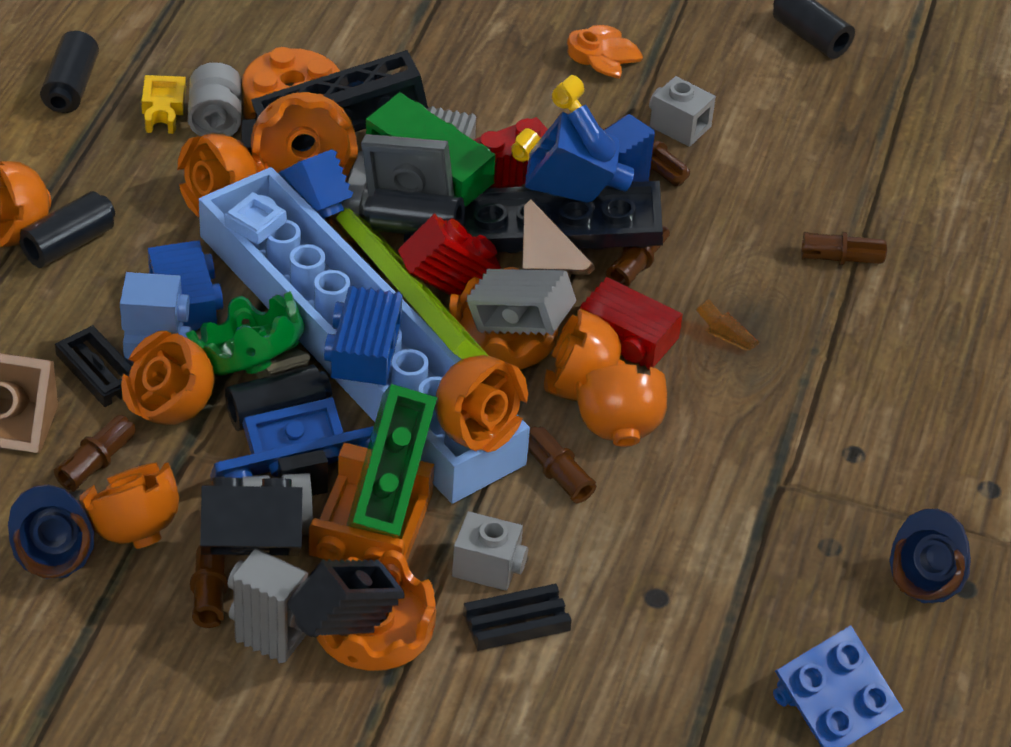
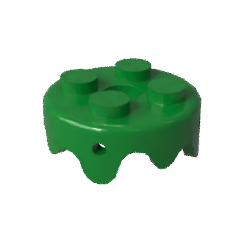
[186,291,305,376]

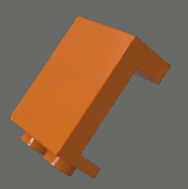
[309,442,434,561]

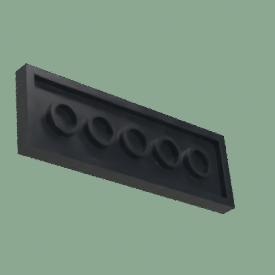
[404,181,663,253]

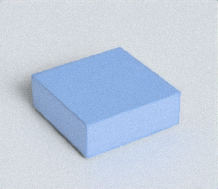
[224,192,287,245]

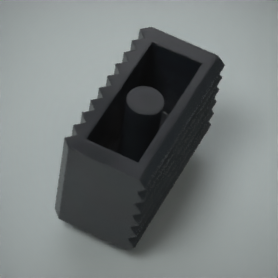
[287,559,404,638]

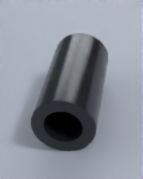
[773,0,855,59]
[40,31,99,113]
[364,188,465,235]
[19,191,115,268]
[225,364,332,431]

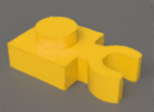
[141,75,186,134]

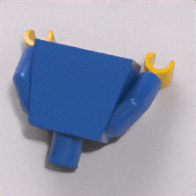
[511,75,634,203]

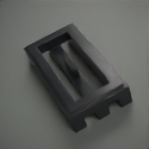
[55,325,132,407]
[463,583,572,651]

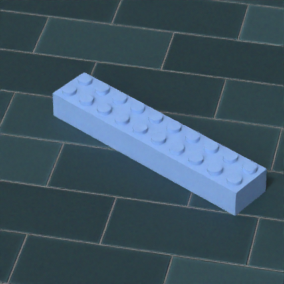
[199,167,530,504]

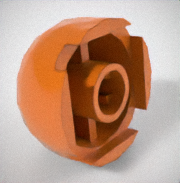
[178,134,257,217]
[0,161,51,247]
[544,309,625,401]
[121,331,214,425]
[435,355,528,452]
[576,364,668,447]
[79,462,179,549]

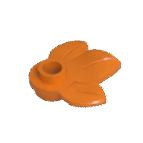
[567,25,643,79]

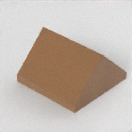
[523,199,595,275]
[0,353,58,453]

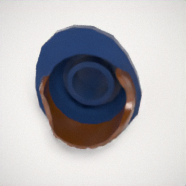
[8,484,94,579]
[890,509,971,603]

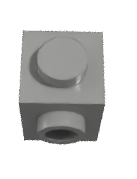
[649,76,716,147]
[452,511,528,591]

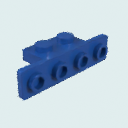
[210,397,374,480]

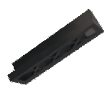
[251,50,428,150]

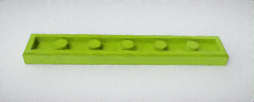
[336,207,489,359]

